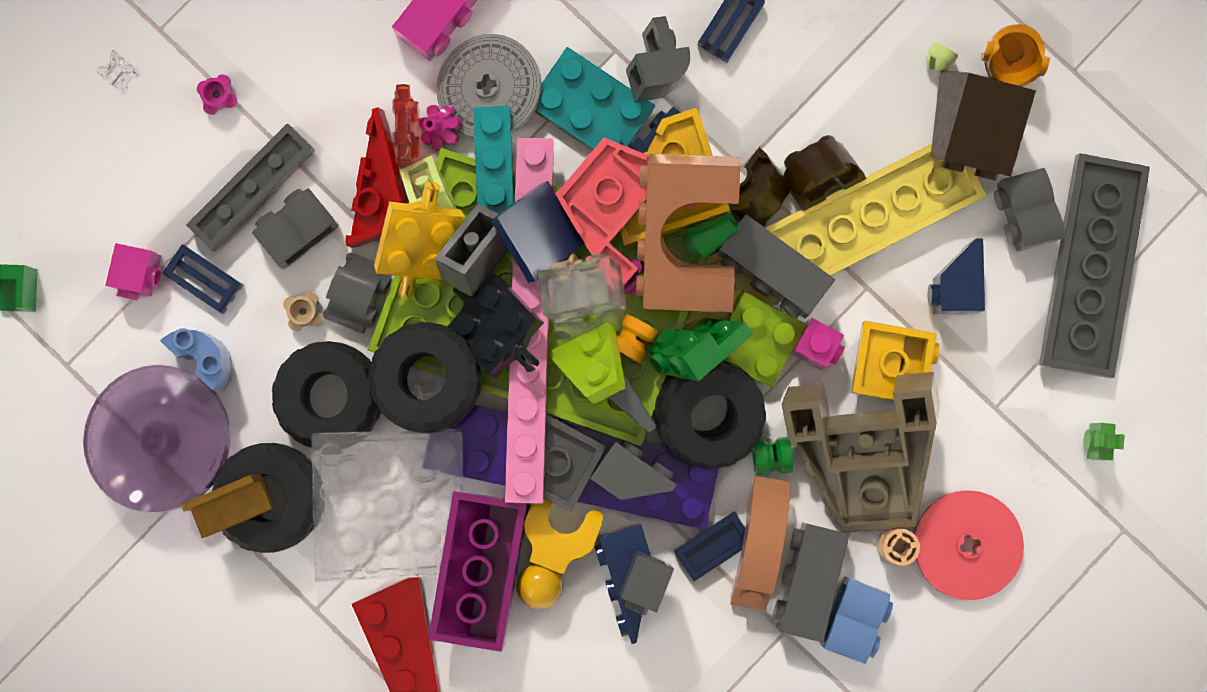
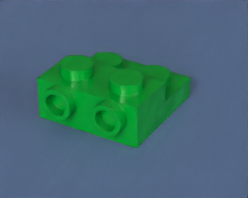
[648,317,753,381]

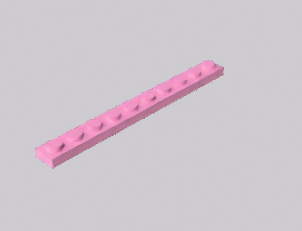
[505,138,554,504]

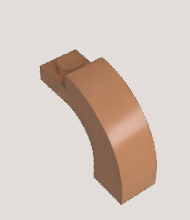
[730,475,790,611]

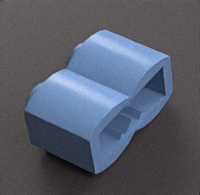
[820,576,893,664]

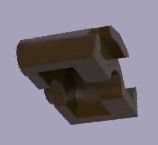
[784,135,867,211]
[728,147,790,227]

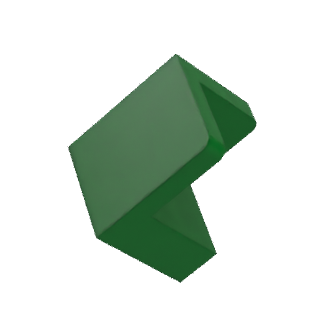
[0,264,37,312]

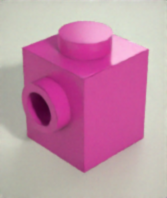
[105,243,161,301]
[791,318,845,370]

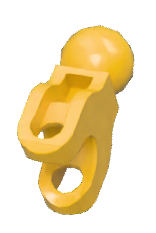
[516,497,603,609]

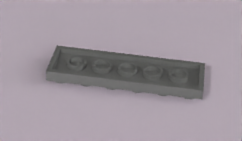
[1039,153,1150,379]

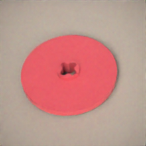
[914,490,1024,600]

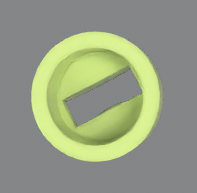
[926,42,958,73]

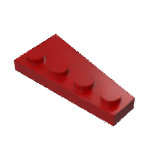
[351,572,440,692]

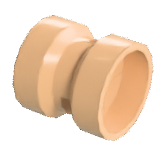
[877,528,920,566]

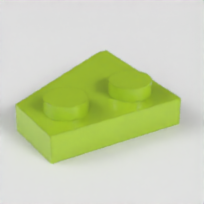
[548,322,626,404]

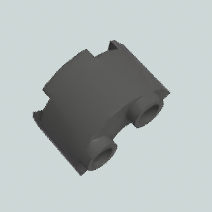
[323,252,392,334]

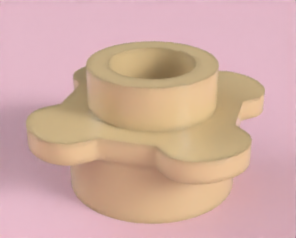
[283,291,323,331]

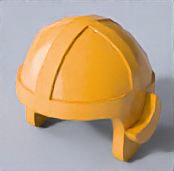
[981,24,1050,87]

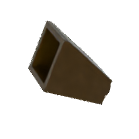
[931,70,1036,181]

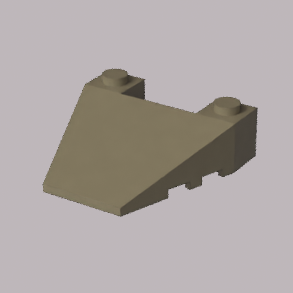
[781,372,939,532]

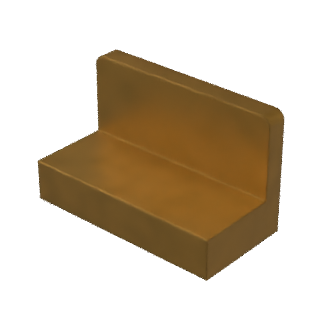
[181,474,275,539]

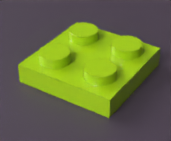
[724,290,807,388]

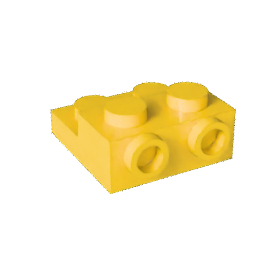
[850,320,940,402]

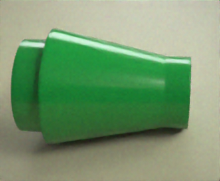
[682,212,739,260]

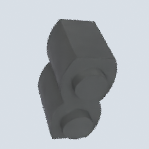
[994,168,1066,252]
[252,188,339,270]

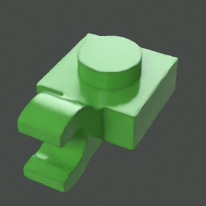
[1083,422,1125,461]

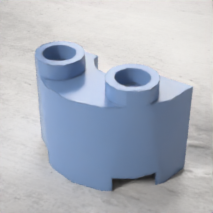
[159,328,231,392]

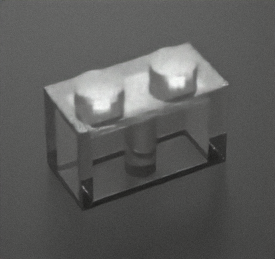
[538,254,626,323]

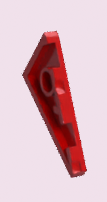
[345,107,407,248]

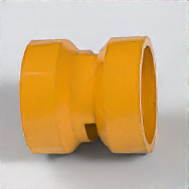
[617,314,658,364]

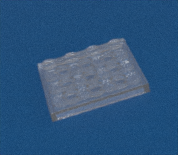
[312,429,463,582]

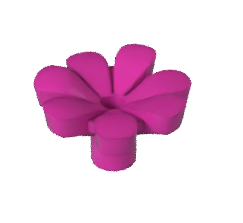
[419,105,462,151]

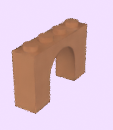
[636,154,741,313]

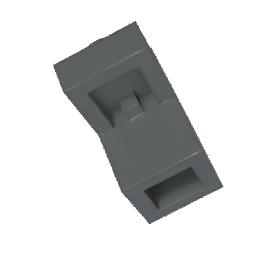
[625,16,690,102]

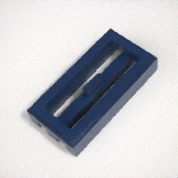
[697,0,765,63]
[162,244,244,314]

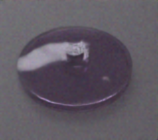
[83,365,231,512]

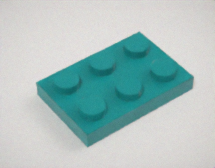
[534,47,656,151]

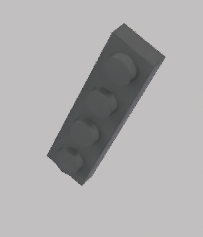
[186,123,315,252]

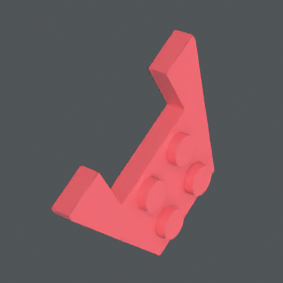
[555,138,697,294]

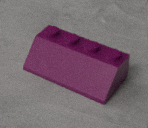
[428,491,528,652]

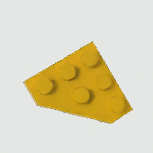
[620,107,731,248]

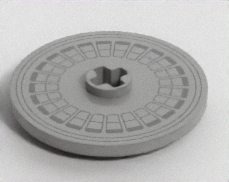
[436,34,542,138]

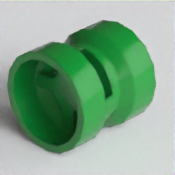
[752,437,793,476]

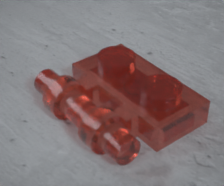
[392,84,420,169]

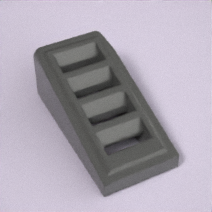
[609,372,657,433]

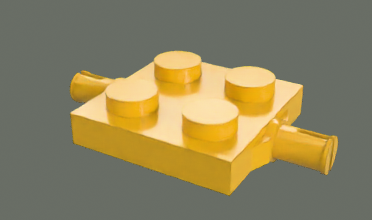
[374,181,465,298]

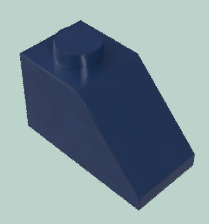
[927,238,985,315]

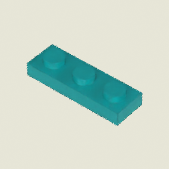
[473,105,515,214]

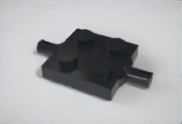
[447,273,544,378]

